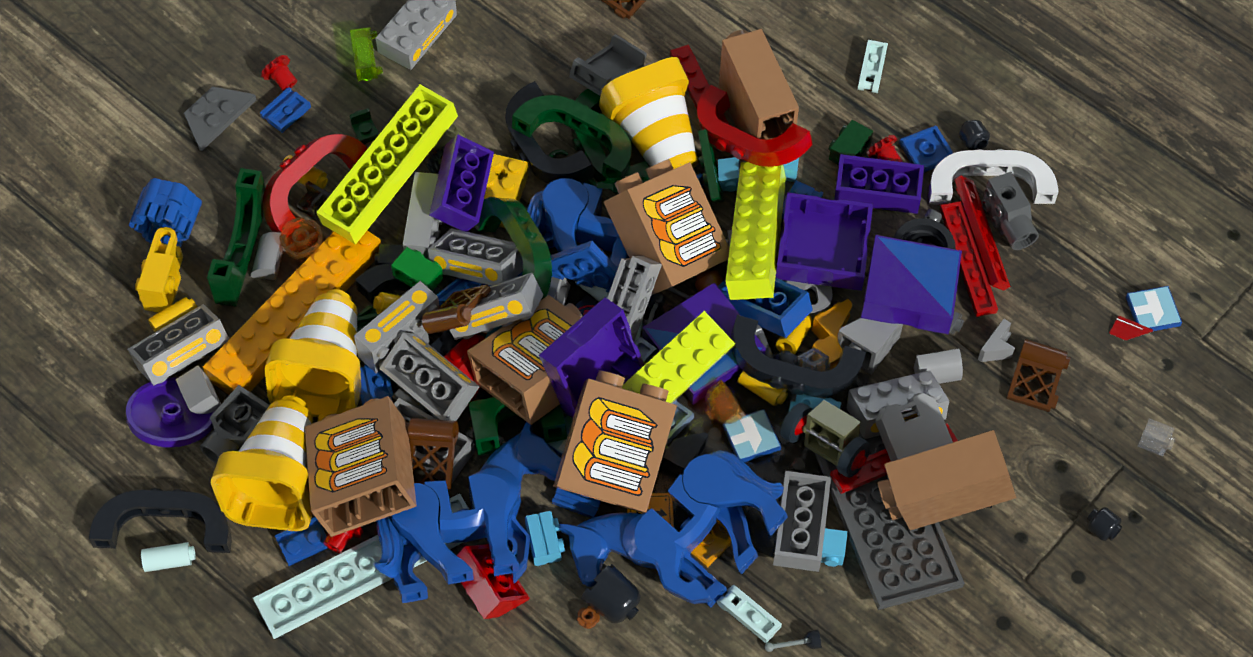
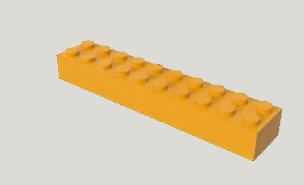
[203,230,381,395]

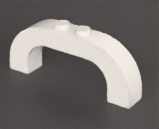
[928,149,1058,204]

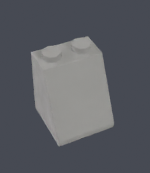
[838,318,903,375]

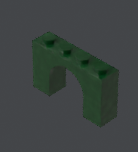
[469,397,567,455]

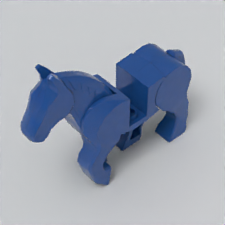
[527,173,707,267]
[373,422,561,603]
[559,450,788,608]

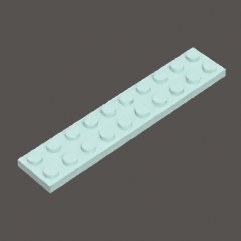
[253,494,469,639]

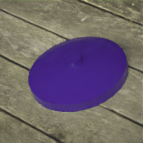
[126,378,215,447]

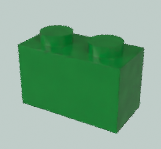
[391,247,443,292]

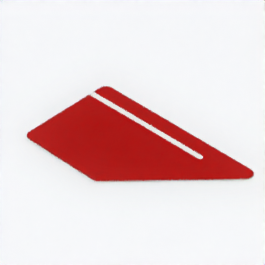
[1109,316,1153,340]

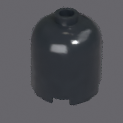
[581,564,641,623]

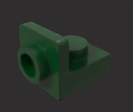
[349,108,379,144]

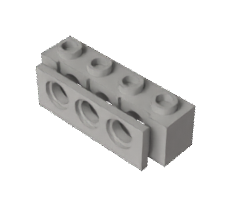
[607,256,662,342]

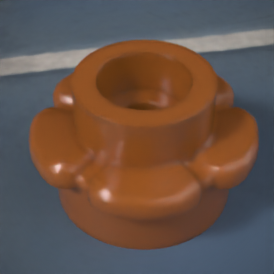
[577,606,600,629]

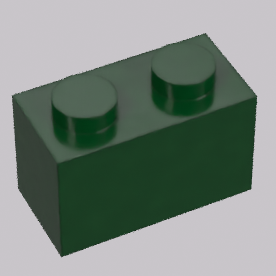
[828,120,873,165]

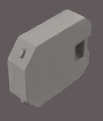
[875,393,953,462]

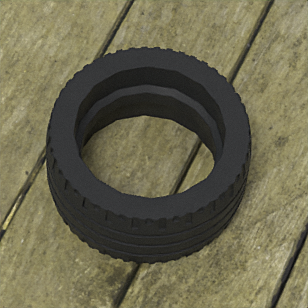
[893,218,956,250]

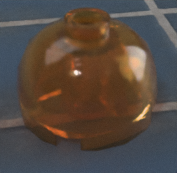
[279,217,324,261]
[704,379,746,424]

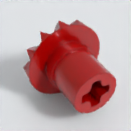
[261,55,298,91]
[867,135,903,162]
[323,527,363,553]

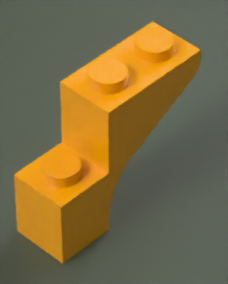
[810,299,852,372]

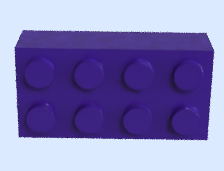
[429,134,494,232]
[834,154,924,214]

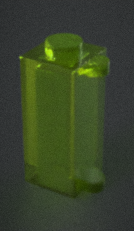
[350,27,383,81]

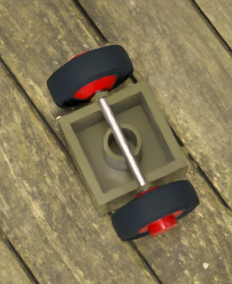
[780,400,870,478]

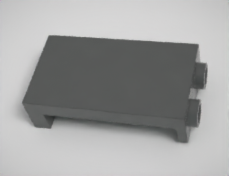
[569,34,647,96]

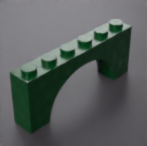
[207,168,265,307]

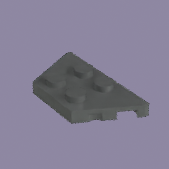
[184,86,256,151]

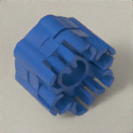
[129,178,202,248]

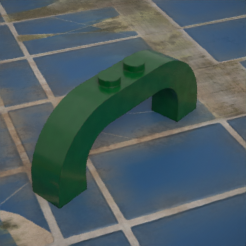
[571,89,649,191]
[512,95,631,178]
[475,197,552,300]

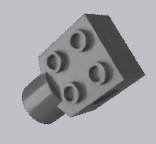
[982,172,1039,250]
[200,385,270,464]

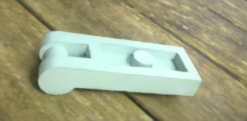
[858,40,888,93]
[717,585,782,643]

